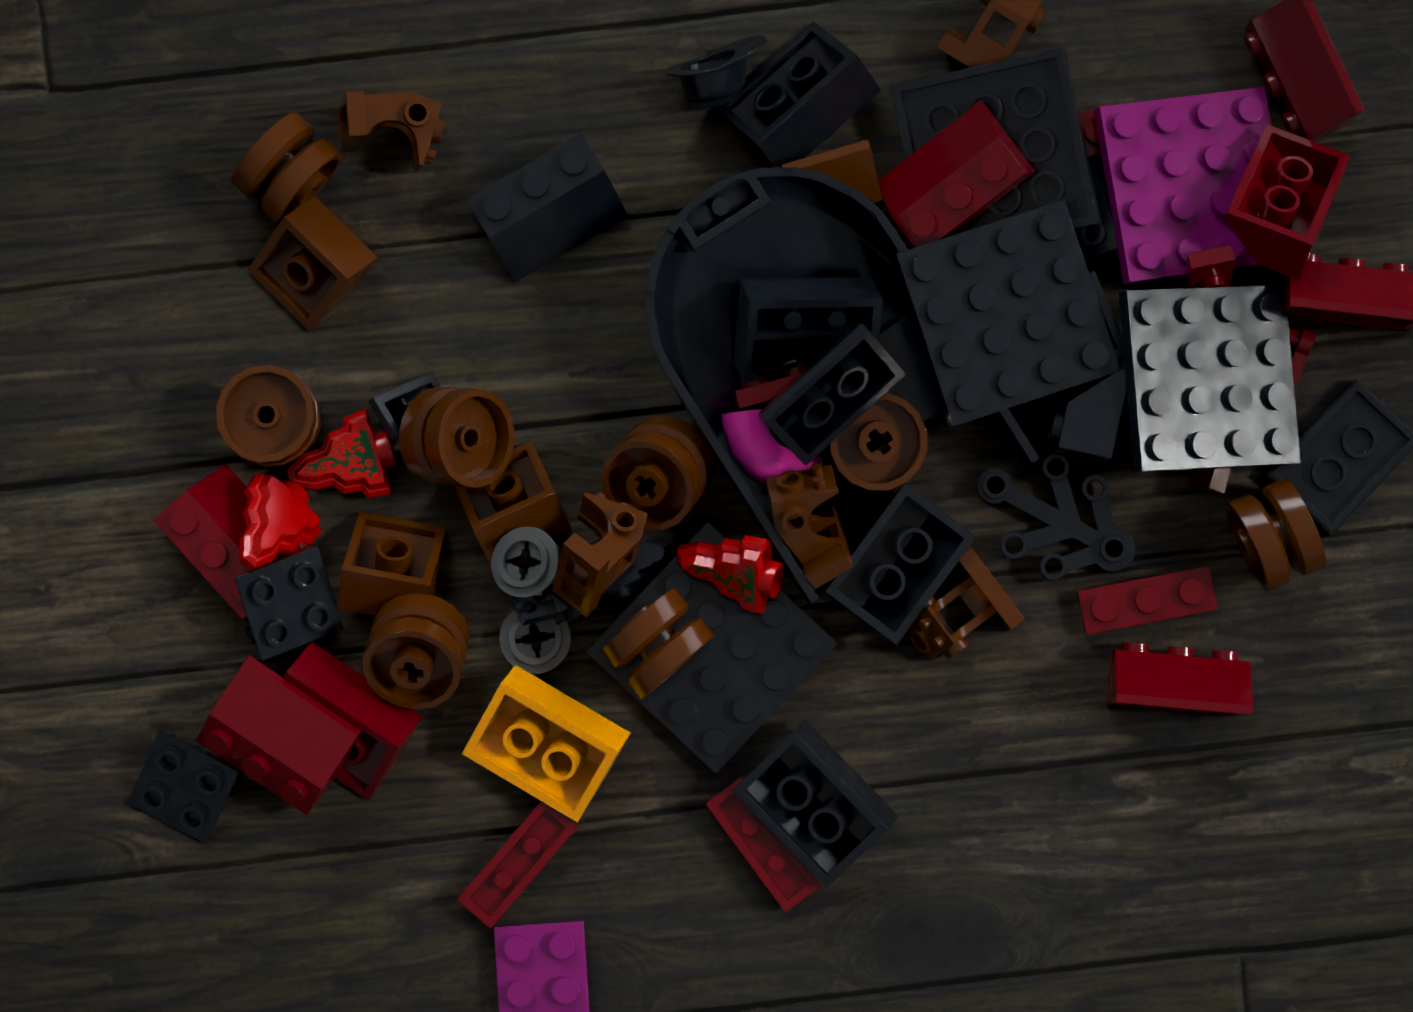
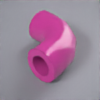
[721,409,820,486]

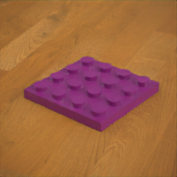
[1094,87,1272,285]

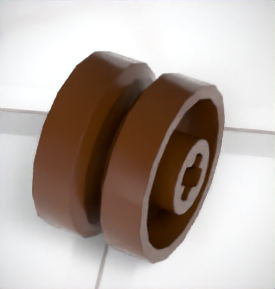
[230,111,344,225]
[216,365,322,469]
[399,387,515,488]
[824,393,927,491]
[600,416,715,530]
[1226,477,1326,592]
[600,588,716,700]
[362,592,470,710]

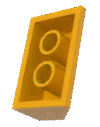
[462,665,631,823]

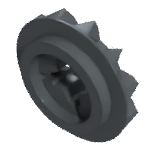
[491,526,560,599]
[500,609,571,674]

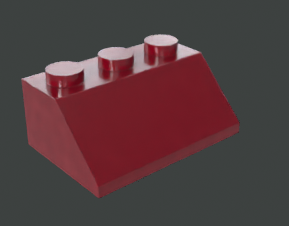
[1243,0,1364,141]
[878,100,1035,248]
[1225,124,1351,280]
[1279,254,1413,332]
[153,464,304,622]
[283,642,423,801]
[1106,642,1253,716]
[196,655,362,816]

